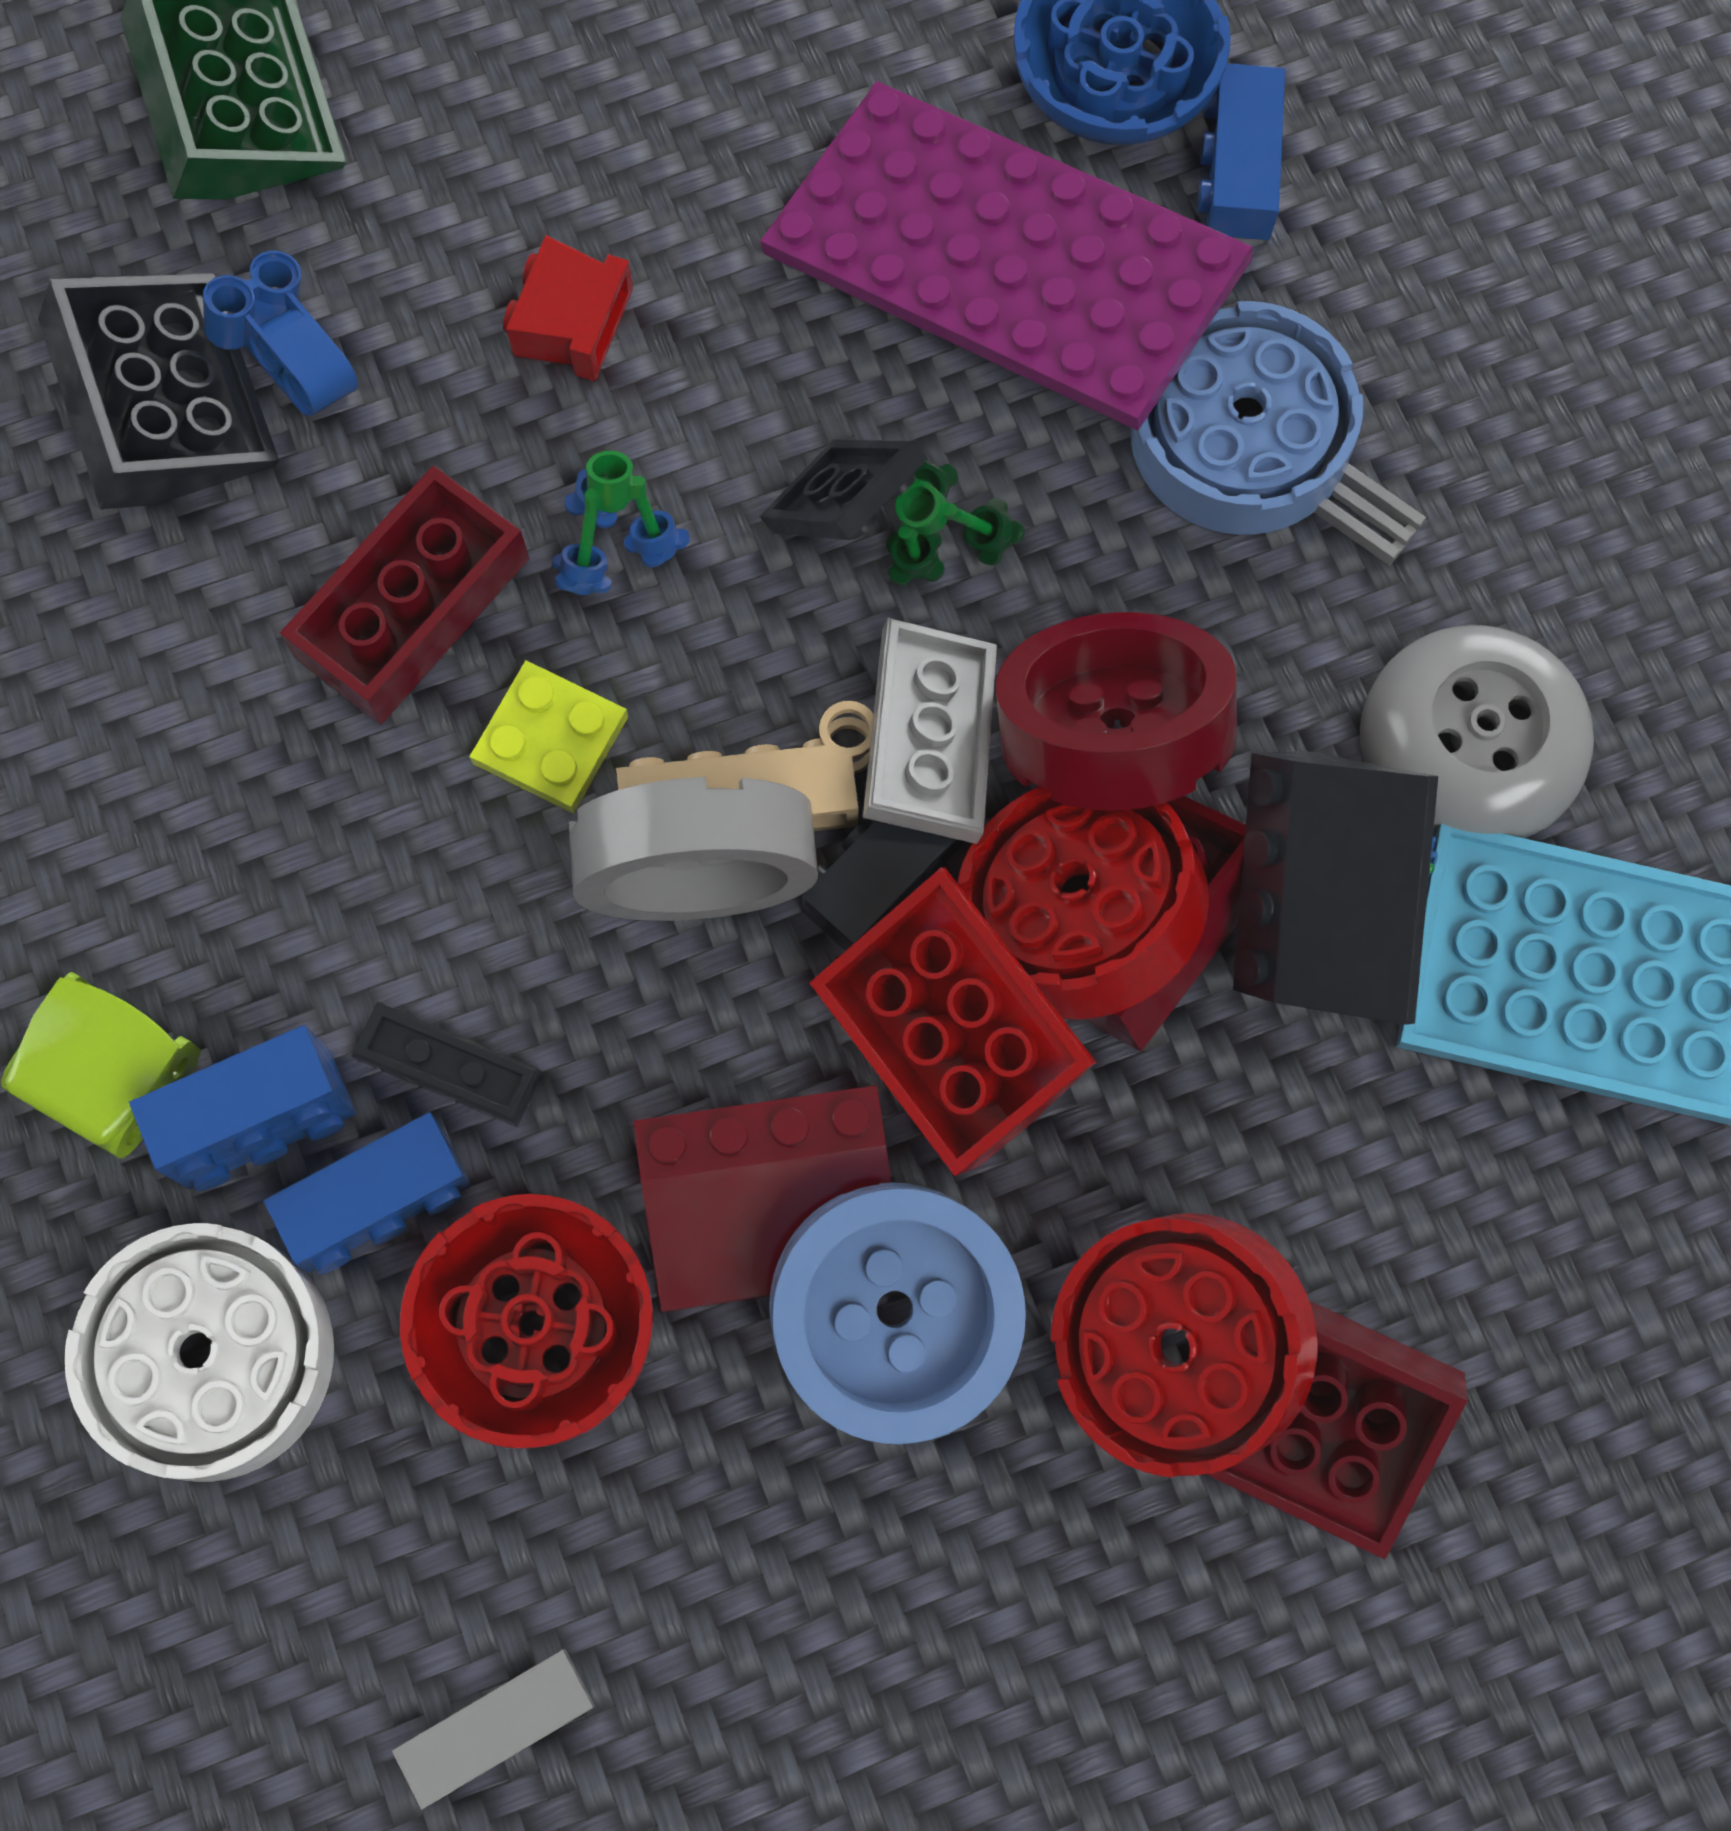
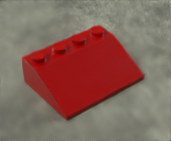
[810,867,1096,1176]

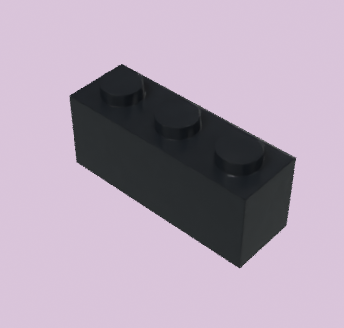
[802,821,966,951]

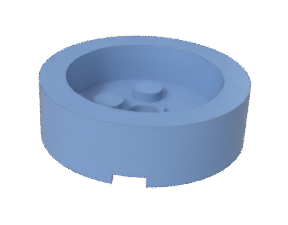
[1130,301,1364,535]
[769,1183,1026,1444]

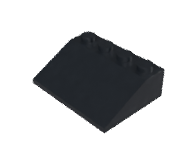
[38,273,279,510]
[1233,751,1438,1025]

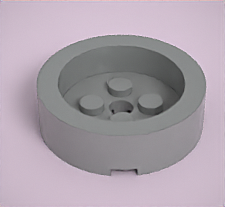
[569,777,818,921]

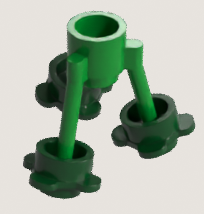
[886,460,1025,586]

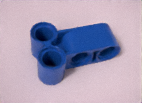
[203,251,358,417]

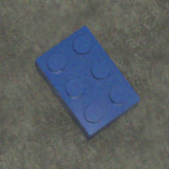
[129,1024,357,1191]

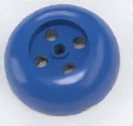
[1013,0,1231,145]

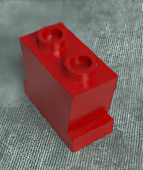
[503,235,633,382]

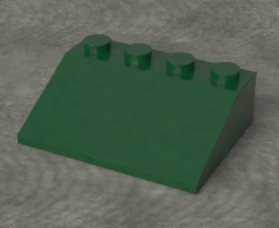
[120,0,346,200]

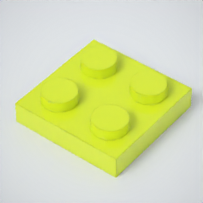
[469,660,628,814]

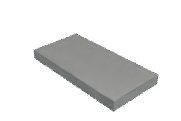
[863,618,997,844]

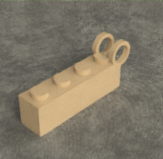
[616,701,873,831]

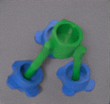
[552,451,690,595]

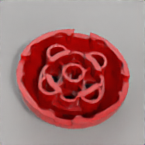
[400,1194,653,1449]

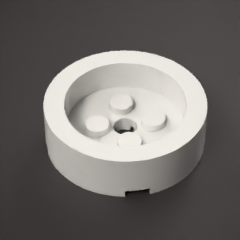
[65,1223,334,1482]

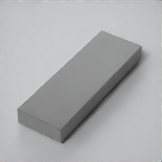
[392,1649,595,1810]

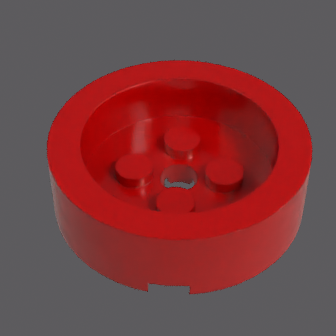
[958,786,1209,1019]
[1051,1213,1318,1478]

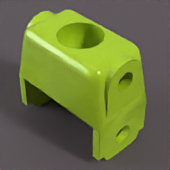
[1,972,201,1158]

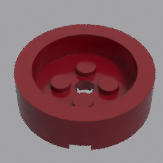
[996,612,1237,811]

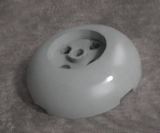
[1360,625,1594,838]

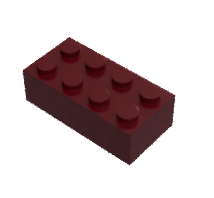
[280,465,530,725]

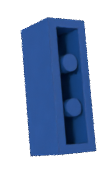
[1197,63,1286,240]
[263,1112,472,1275]

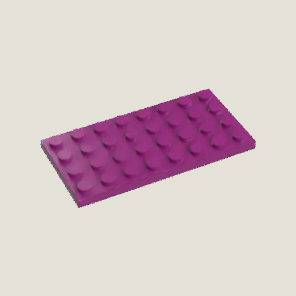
[760,81,1252,431]

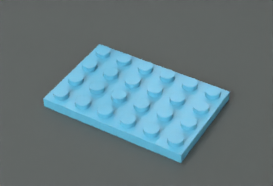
[1396,823,1731,1125]

